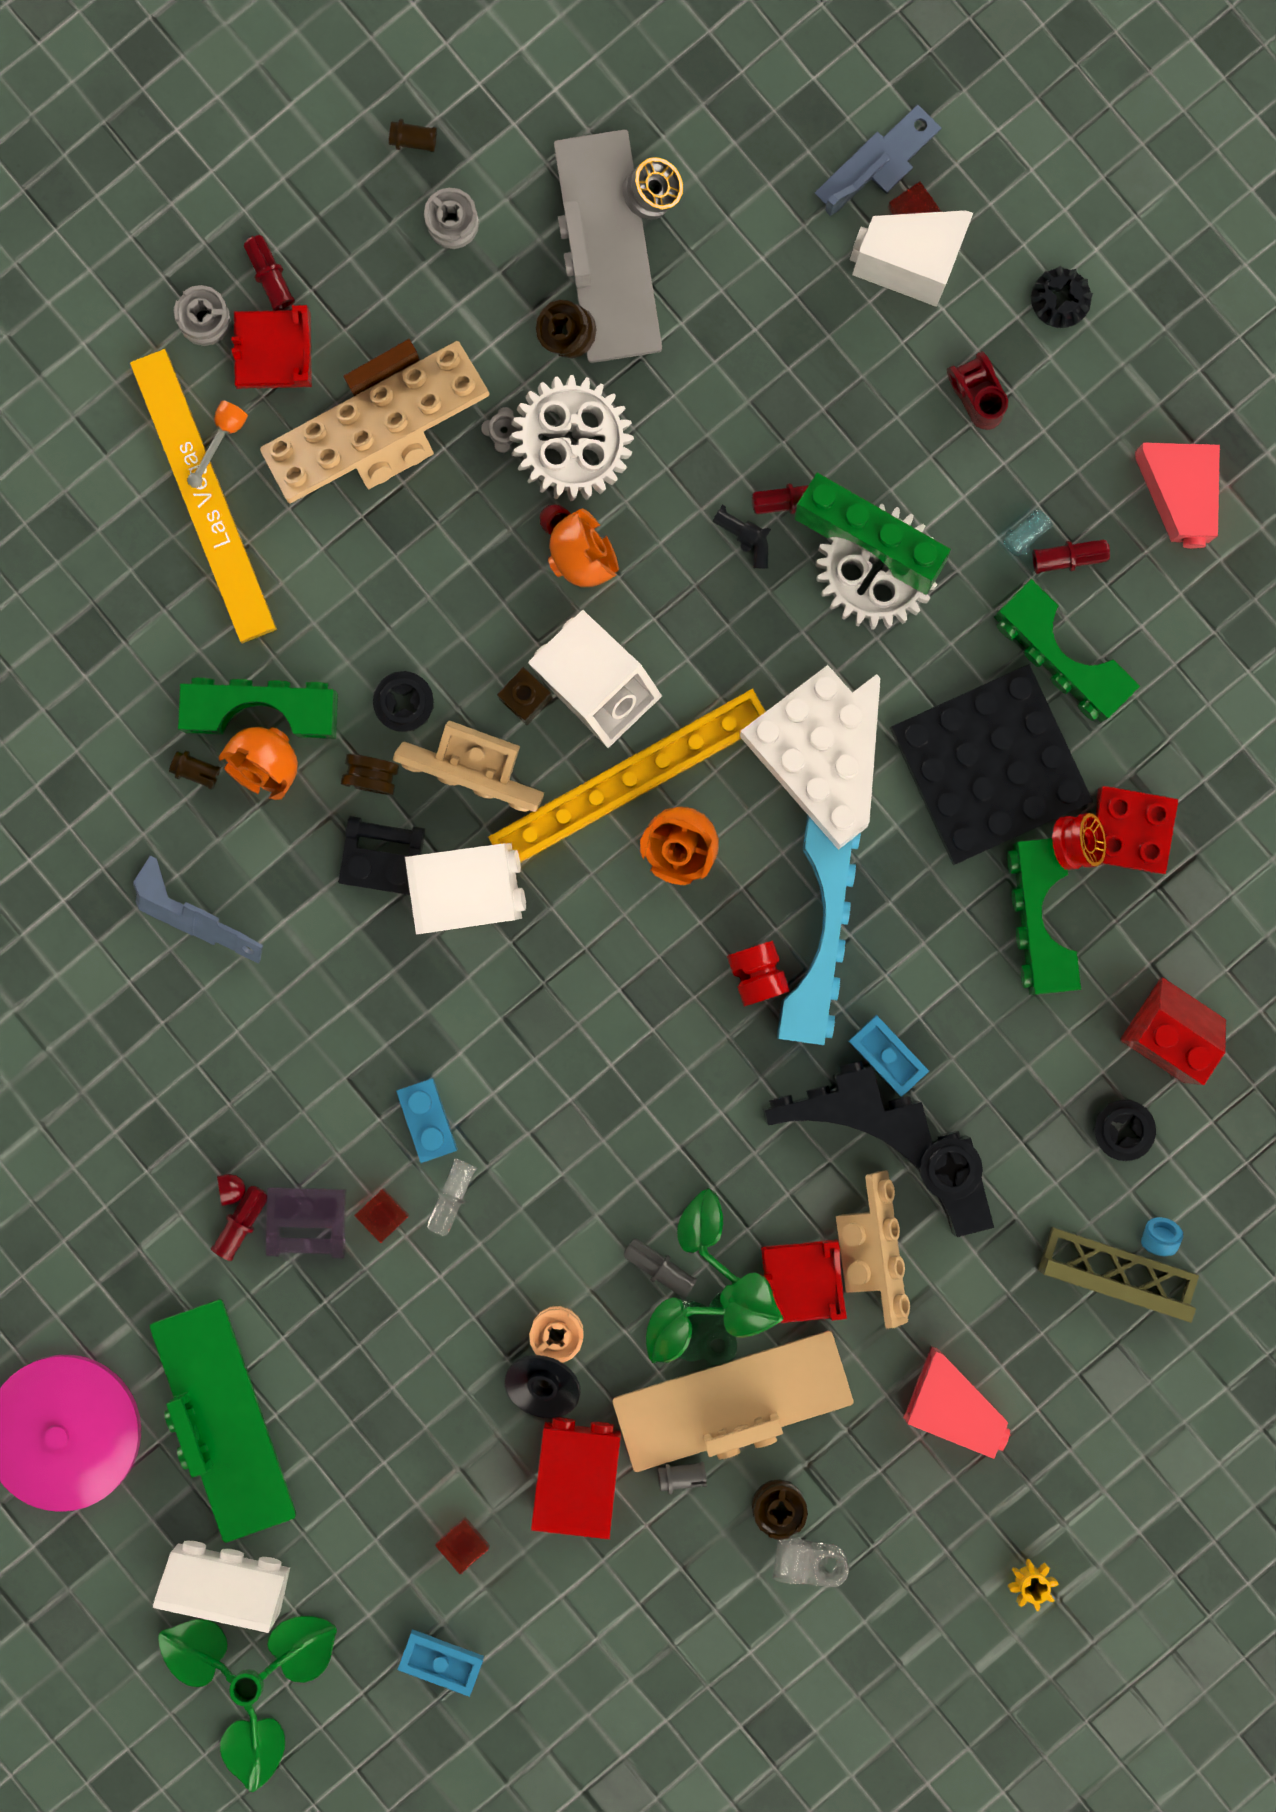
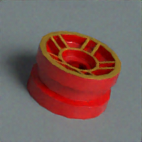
[1052,813,1106,870]

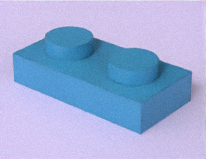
[848,1015,929,1097]
[396,1078,458,1163]
[397,1629,484,1697]

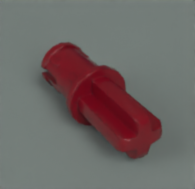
[244,235,295,311]
[752,483,809,514]
[1032,539,1110,574]
[211,1186,269,1261]

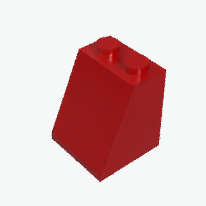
[1120,977,1226,1086]
[531,1417,621,1539]

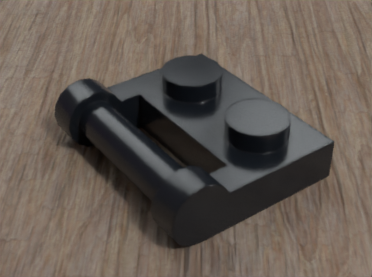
[338,816,425,895]

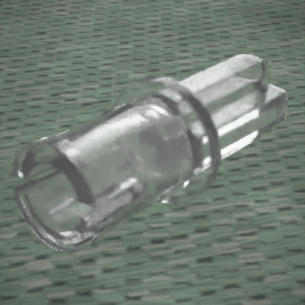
[427,1158,477,1236]

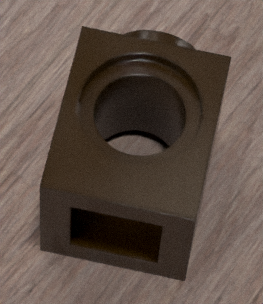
[497,667,553,726]

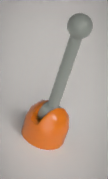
[187,401,248,488]

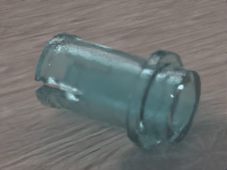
[1003,509,1053,557]

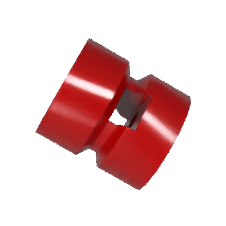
[727,940,790,1007]

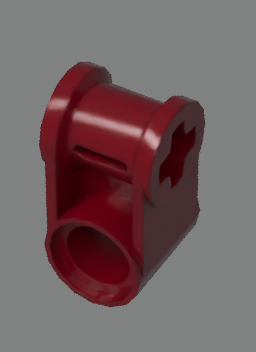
[947,351,1008,430]

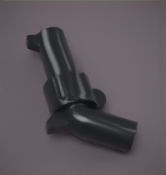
[713,504,771,569]

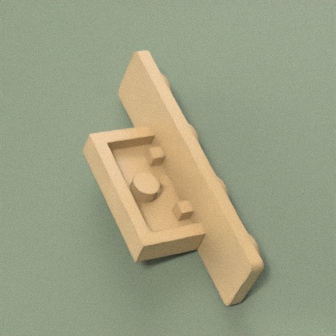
[393,720,545,812]
[836,1170,910,1329]

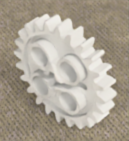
[509,375,634,501]
[815,504,937,629]

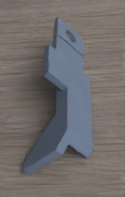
[815,105,941,216]
[133,856,263,964]

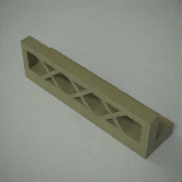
[1038,1227,1199,1323]

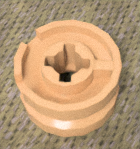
[529,1306,584,1363]

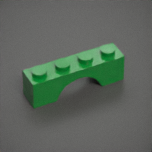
[795,472,951,595]
[994,579,1140,723]
[178,677,338,739]
[1007,838,1081,995]

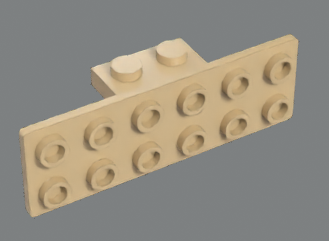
[260,341,489,503]
[613,1330,854,1472]

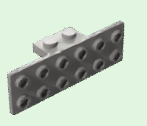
[554,130,662,363]

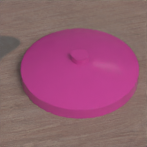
[0,1355,141,1512]

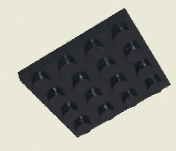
[890,664,1093,865]

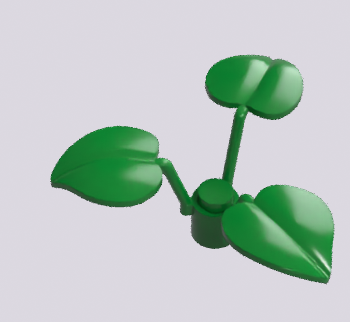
[646,1188,784,1364]
[158,1616,337,1792]

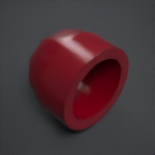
[539,504,571,535]
[217,1174,245,1206]

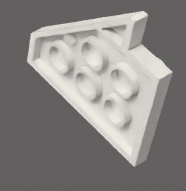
[740,665,880,850]

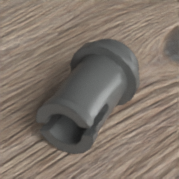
[658,1461,707,1495]

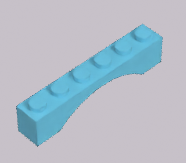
[777,814,861,1045]

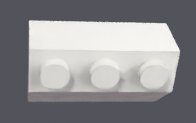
[153,1541,290,1633]

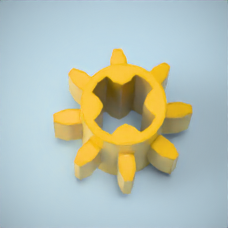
[1008,1559,1058,1611]

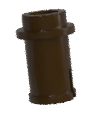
[389,119,437,152]
[169,751,221,790]

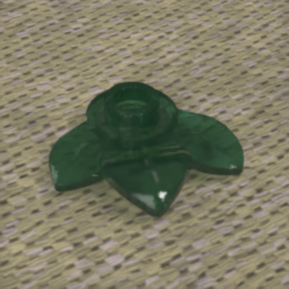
[679,1292,737,1365]

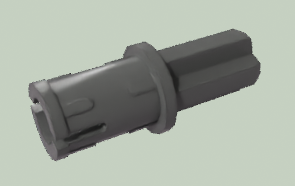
[624,1239,697,1300]

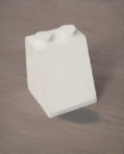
[850,210,973,307]
[528,610,662,748]
[405,843,526,934]

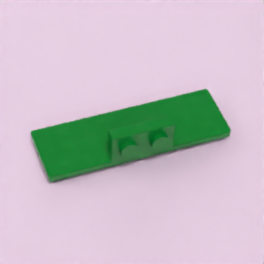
[150,1299,297,1543]

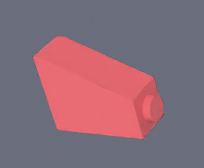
[1135,443,1220,549]
[903,1346,1010,1459]

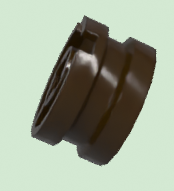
[536,300,597,359]
[341,754,399,795]
[752,1479,808,1540]

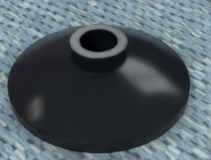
[505,1355,581,1418]

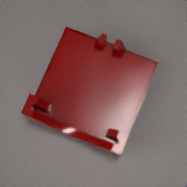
[231,305,312,389]
[1096,786,1179,875]
[761,1239,847,1324]

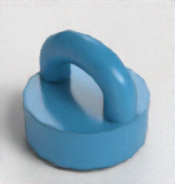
[1141,1217,1183,1257]

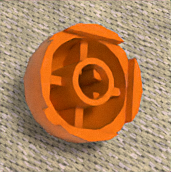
[548,508,619,587]
[218,727,298,800]
[640,806,719,885]

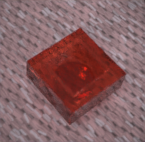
[888,181,942,215]
[354,1188,410,1243]
[435,1517,490,1574]

